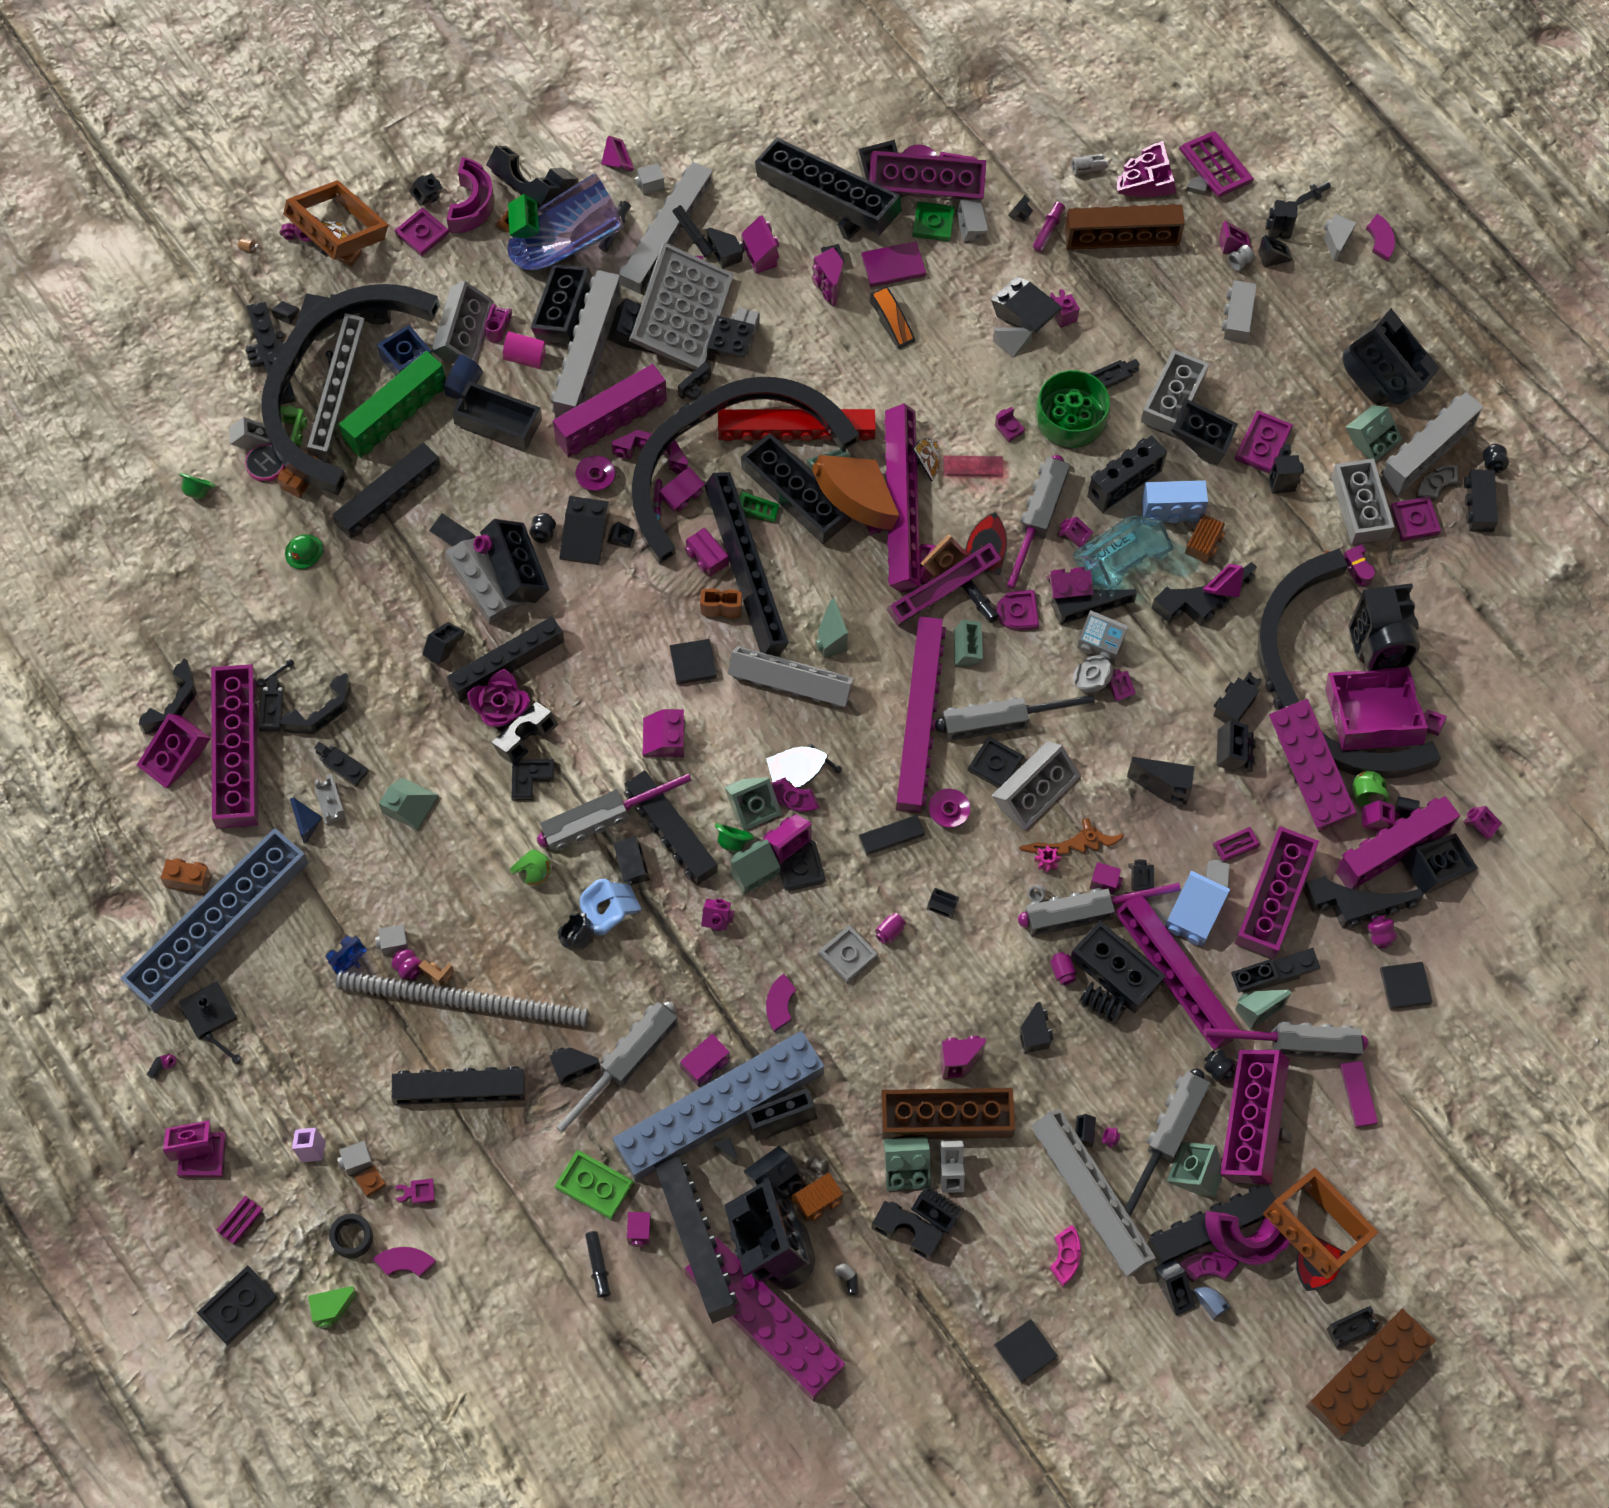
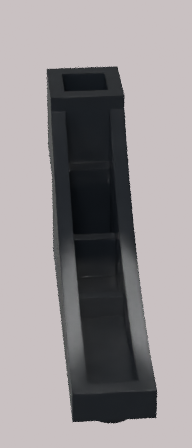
[1151,562,1257,626]
[1303,876,1424,928]

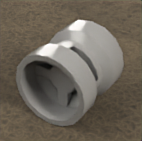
[1228,245,1255,271]

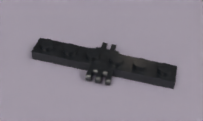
[245,302,296,405]

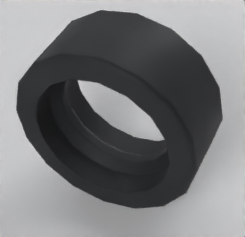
[329,1213,373,1259]

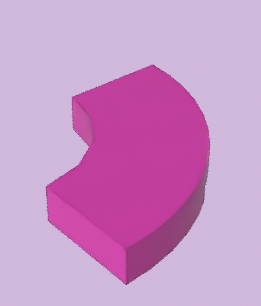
[1049,1224,1081,1287]

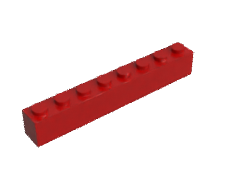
[718,409,876,441]

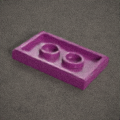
[861,241,926,287]
[1234,410,1293,474]

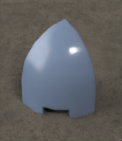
[1191,1287,1231,1320]

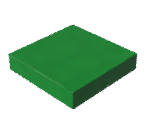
[912,201,955,242]

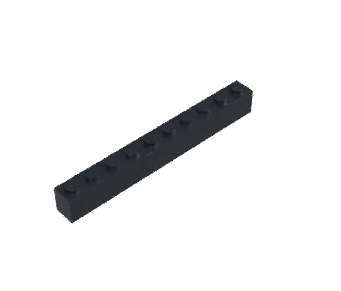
[704,472,789,656]

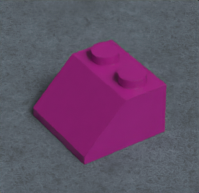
[642,709,685,757]
[763,814,812,865]

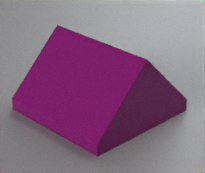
[163,1120,214,1162]

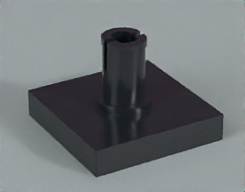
[178,981,237,1040]

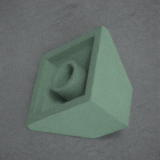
[815,598,848,658]
[379,777,439,830]
[724,777,782,830]
[1235,990,1292,1030]
[1167,1142,1223,1197]

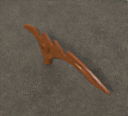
[1019,818,1124,854]

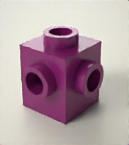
[701,899,734,931]

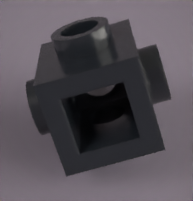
[409,173,443,206]

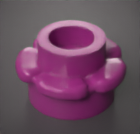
[279,223,296,240]
[473,535,492,555]
[1102,1127,1120,1148]

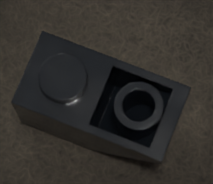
[1019,1002,1053,1054]

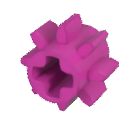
[1034,845,1061,873]

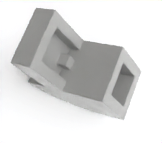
[940,1141,965,1193]

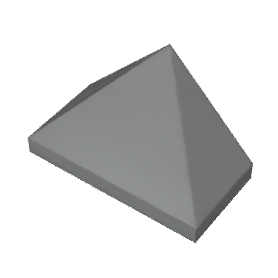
[993,328,1033,358]

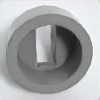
[1028,885,1046,902]

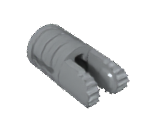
[1071,154,1109,175]

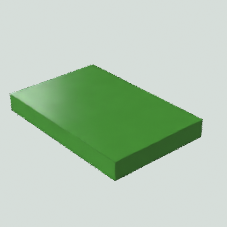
[554,1150,634,1221]

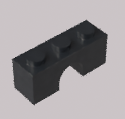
[492,702,558,765]
[871,1201,943,1261]

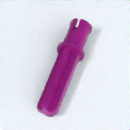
[1033,202,1065,252]

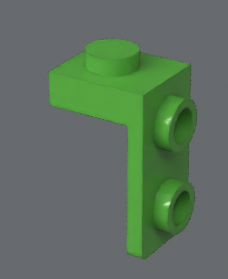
[281,406,307,447]

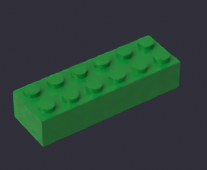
[339,351,446,458]

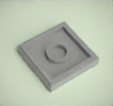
[818,925,879,983]

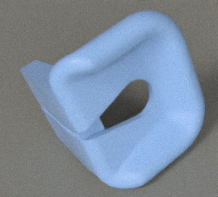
[580,879,642,936]

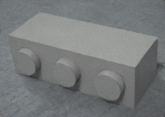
[1221,280,1257,343]

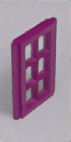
[1179,131,1254,197]

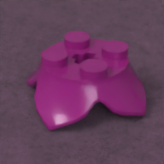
[467,669,530,727]

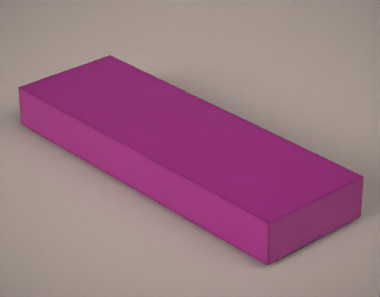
[1340,1061,1378,1128]

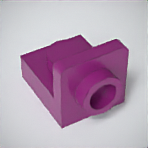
[995,407,1025,443]
[1057,516,1093,548]
[1109,669,1136,701]
[1463,806,1502,839]

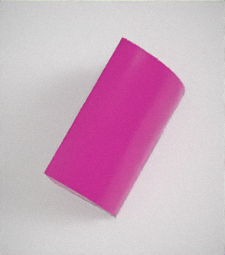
[503,331,546,369]

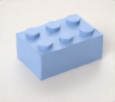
[1141,480,1208,524]

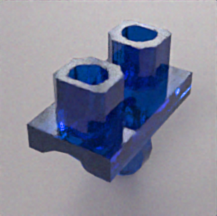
[325,935,367,975]

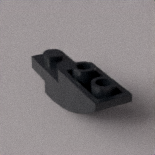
[1231,948,1321,993]

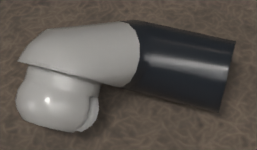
[834,1264,858,1295]

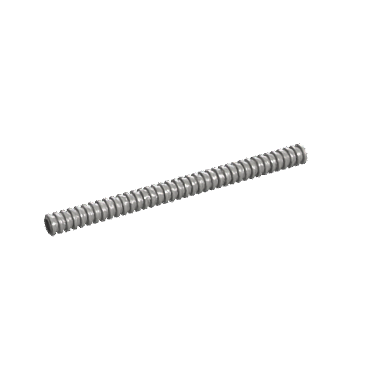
[336,970,589,1028]

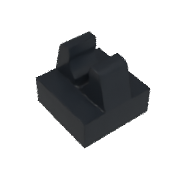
[1008,195,1033,221]

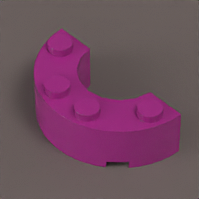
[447,157,494,233]
[1205,1211,1290,1265]

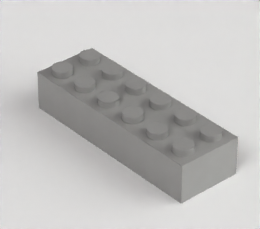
[1380,392,1483,497]

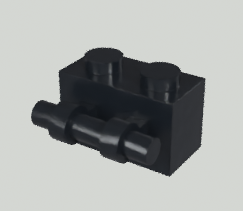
[1269,444,1304,494]
[1216,720,1256,772]

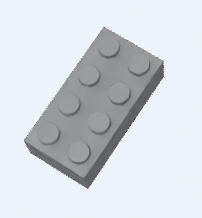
[1141,349,1209,437]
[1331,458,1394,545]

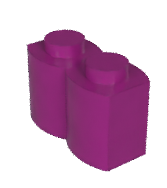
[658,467,705,512]

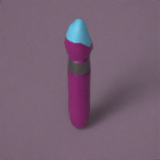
[653,478,662,520]

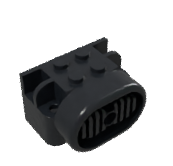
[1342,308,1440,404]
[1348,583,1420,671]
[724,1179,815,1290]

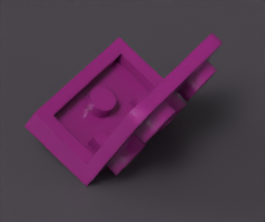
[1046,567,1093,599]

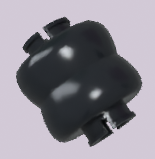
[1482,444,1509,473]
[529,513,556,543]
[1204,1050,1235,1082]

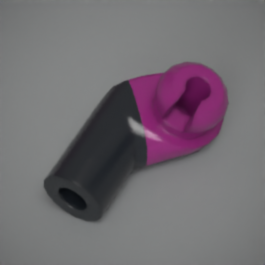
[146,1054,177,1080]

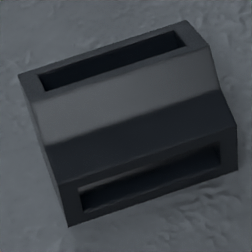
[927,888,960,919]
[1075,1114,1096,1147]

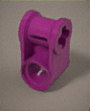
[485,304,512,343]

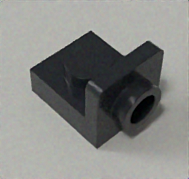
[1128,859,1154,891]

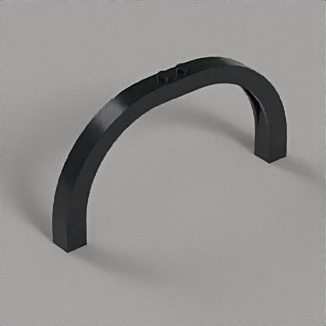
[262,284,440,495]
[632,377,859,564]
[1257,548,1441,779]

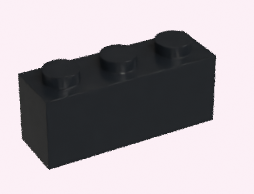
[1464,469,1498,532]
[746,1089,817,1141]

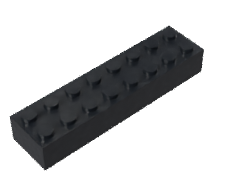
[755,137,902,236]

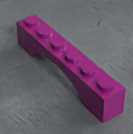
[887,542,1001,626]

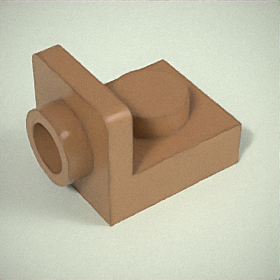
[419,960,454,987]

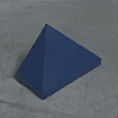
[290,797,322,843]

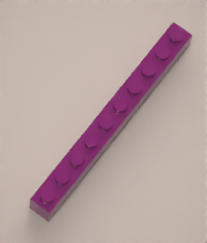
[884,403,921,593]
[896,616,946,813]

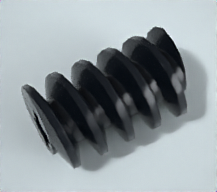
[1079,981,1127,1026]

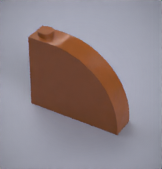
[812,455,899,530]

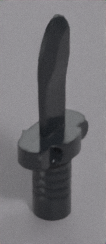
[1296,181,1331,205]

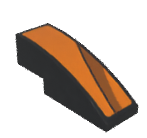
[870,286,915,349]

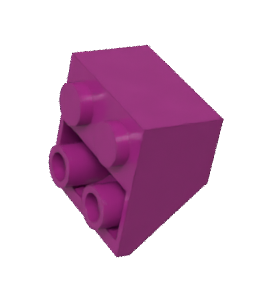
[741,215,779,274]
[812,247,843,306]
[940,1036,986,1079]

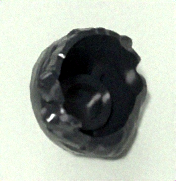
[558,913,594,950]

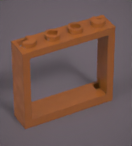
[283,180,388,260]
[1263,1168,1379,1280]

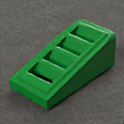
[739,492,779,523]

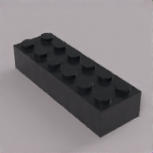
[741,433,852,544]

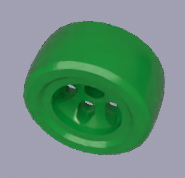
[1035,370,1110,448]

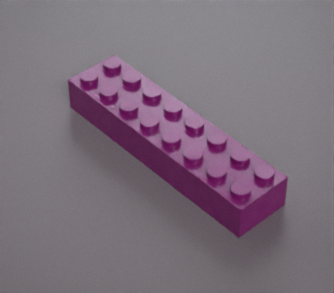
[211,664,259,829]
[685,1237,845,1401]

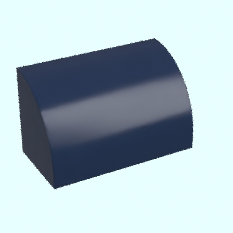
[443,354,483,400]

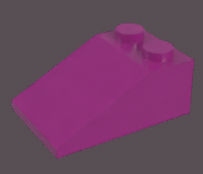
[137,713,211,789]

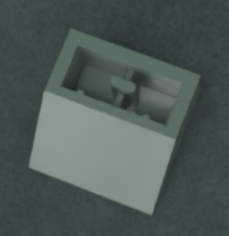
[1346,405,1402,462]
[731,839,780,895]
[883,1136,931,1191]

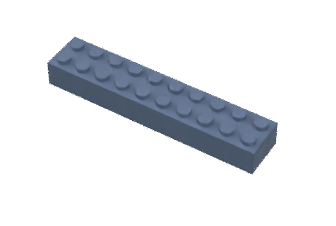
[120,828,308,1013]
[612,1031,824,1182]

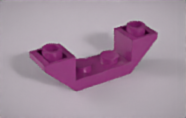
[612,430,688,474]

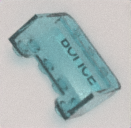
[1072,515,1174,590]

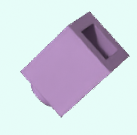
[292,1128,326,1162]

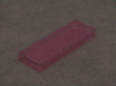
[943,455,1003,477]

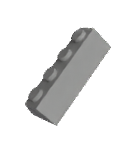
[431,281,494,363]
[445,538,523,624]
[991,741,1081,830]

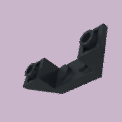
[139,658,197,734]
[279,672,351,734]

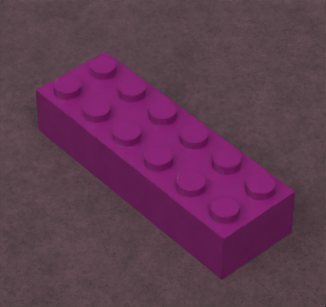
[869,151,987,201]
[553,363,667,457]
[1269,698,1357,832]
[1336,796,1460,890]
[1234,826,1319,960]
[1220,1050,1290,1184]

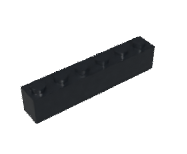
[332,442,441,539]
[447,616,564,702]
[624,770,718,885]
[391,1066,525,1105]
[1147,1184,1276,1266]

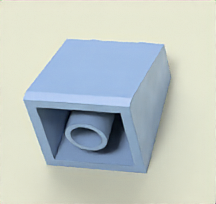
[1165,871,1230,946]

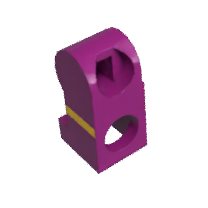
[1343,544,1375,587]

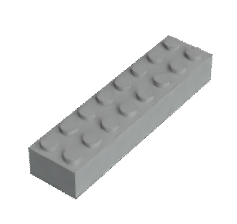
[551,270,622,419]

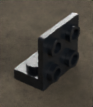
[707,315,754,362]

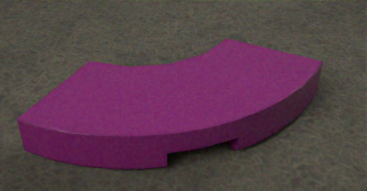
[1366,214,1395,261]
[771,777,820,811]
[766,973,796,1032]
[373,1247,437,1278]
[1179,1252,1239,1282]

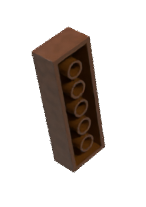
[1065,204,1185,250]
[881,1088,1015,1140]
[1306,1308,1436,1439]

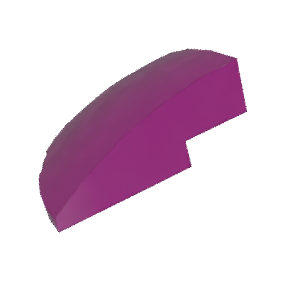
[1117,141,1177,197]

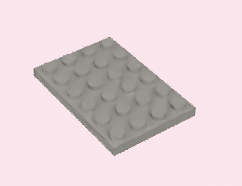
[629,242,734,370]

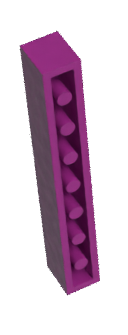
[1115,895,1240,1050]

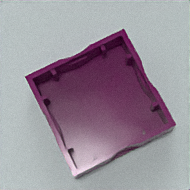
[1325,667,1428,751]

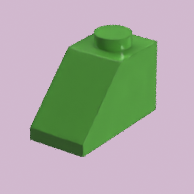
[308,1286,357,1328]

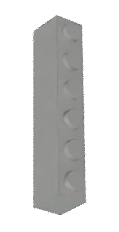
[728,646,854,707]

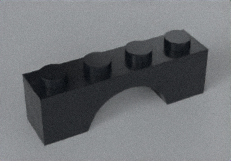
[486,146,560,208]

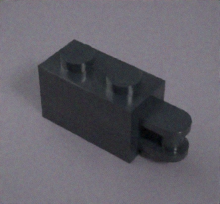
[1213,672,1262,724]

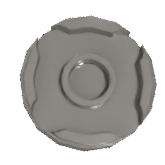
[1073,655,1113,693]

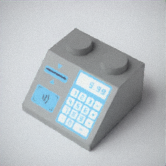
[1077,610,1128,663]

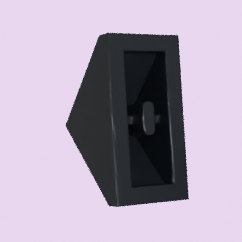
[546,168,578,202]
[1258,235,1293,268]

